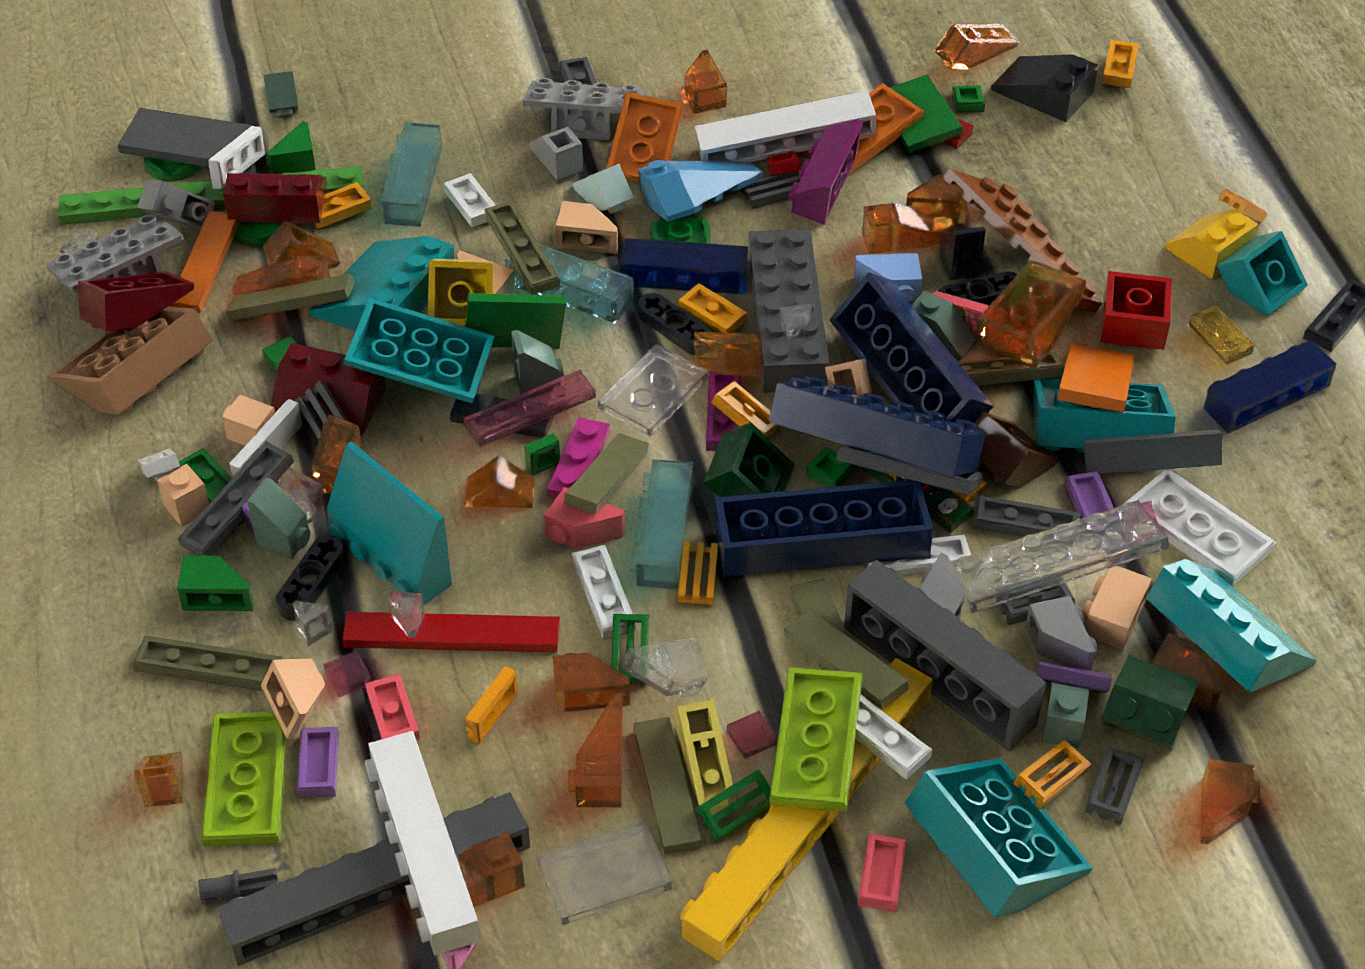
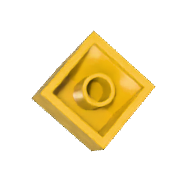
[1165,209,1258,279]
[428,259,494,326]

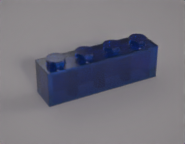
[621,238,748,295]
[1203,340,1337,434]

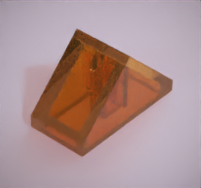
[464,455,535,508]
[134,752,183,808]

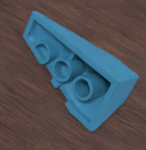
[638,160,763,222]

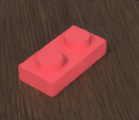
[365,674,420,740]

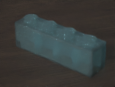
[378,122,442,227]
[505,244,633,324]
[630,459,693,590]

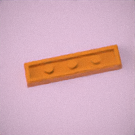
[170,211,240,313]

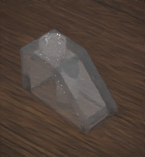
[621,636,710,697]

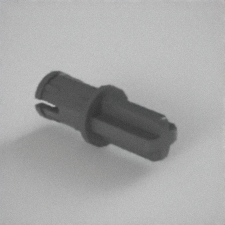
[198,869,279,905]

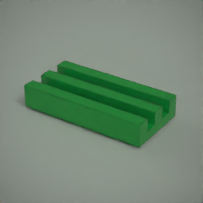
[610,614,649,685]
[694,769,771,841]

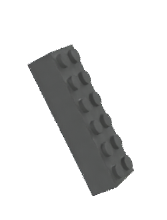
[748,229,829,393]
[844,560,1046,752]

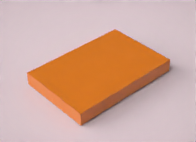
[606,92,684,184]

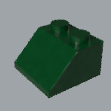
[703,422,795,497]
[1101,655,1199,750]

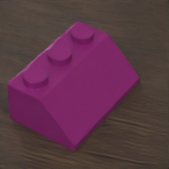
[789,119,863,225]

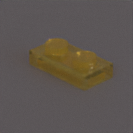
[1188,305,1255,365]

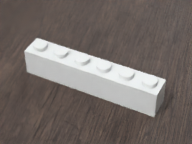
[695,90,877,162]
[365,731,481,955]

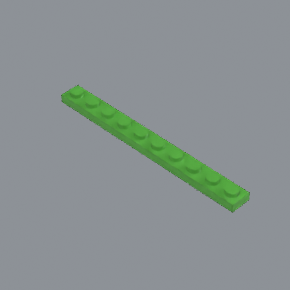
[58,166,364,225]

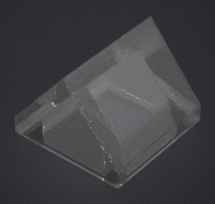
[389,591,425,639]
[293,601,333,646]

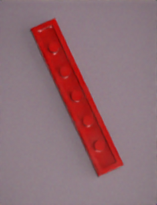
[343,612,560,652]

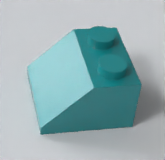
[1217,231,1308,315]

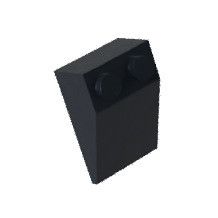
[991,54,1098,122]

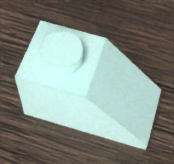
[572,164,633,214]

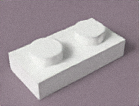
[444,173,496,227]
[138,448,180,481]

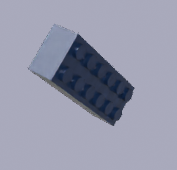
[829,272,994,423]
[769,376,986,477]
[715,480,933,577]

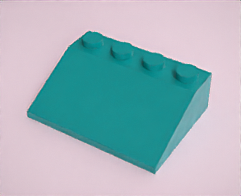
[309,236,454,331]
[343,298,495,403]
[1033,378,1176,453]
[327,442,452,608]
[1146,559,1317,692]
[904,758,1093,917]

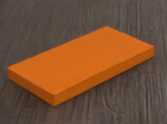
[800,83,924,176]
[1057,343,1135,413]

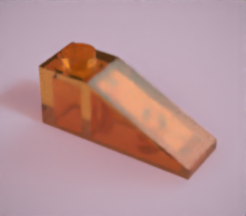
[935,24,1020,70]
[862,203,955,254]
[232,256,330,299]
[568,693,623,807]
[402,832,525,931]

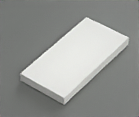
[1123,469,1277,586]

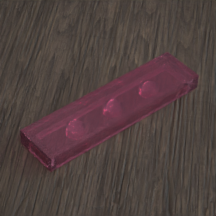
[464,370,596,447]

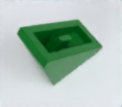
[266,121,316,174]

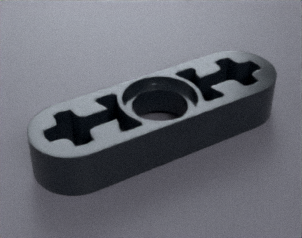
[938,271,1017,307]
[638,293,712,356]
[276,535,345,621]

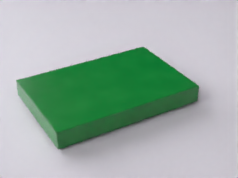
[890,74,963,153]
[464,293,566,349]

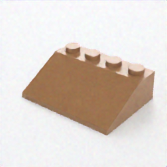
[48,307,213,416]

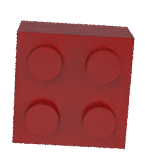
[1100,271,1172,350]

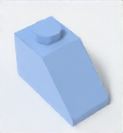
[854,253,922,302]

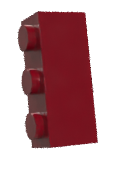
[223,173,327,223]
[271,343,386,436]

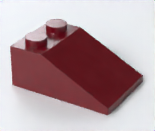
[78,271,194,335]

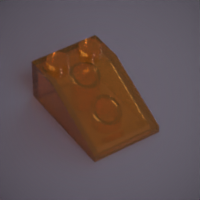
[977,260,1086,368]

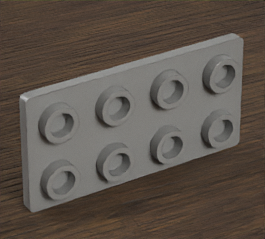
[523,78,646,140]
[46,214,184,292]

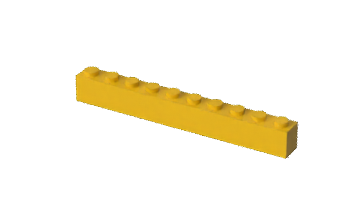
[680,658,933,962]

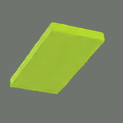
[769,667,863,812]
[201,711,287,847]

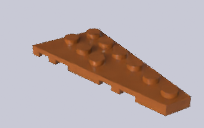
[943,168,1103,313]

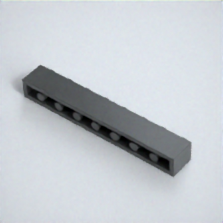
[217,792,530,966]

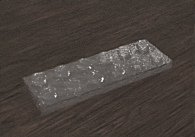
[950,500,1169,613]

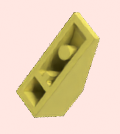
[672,699,738,818]

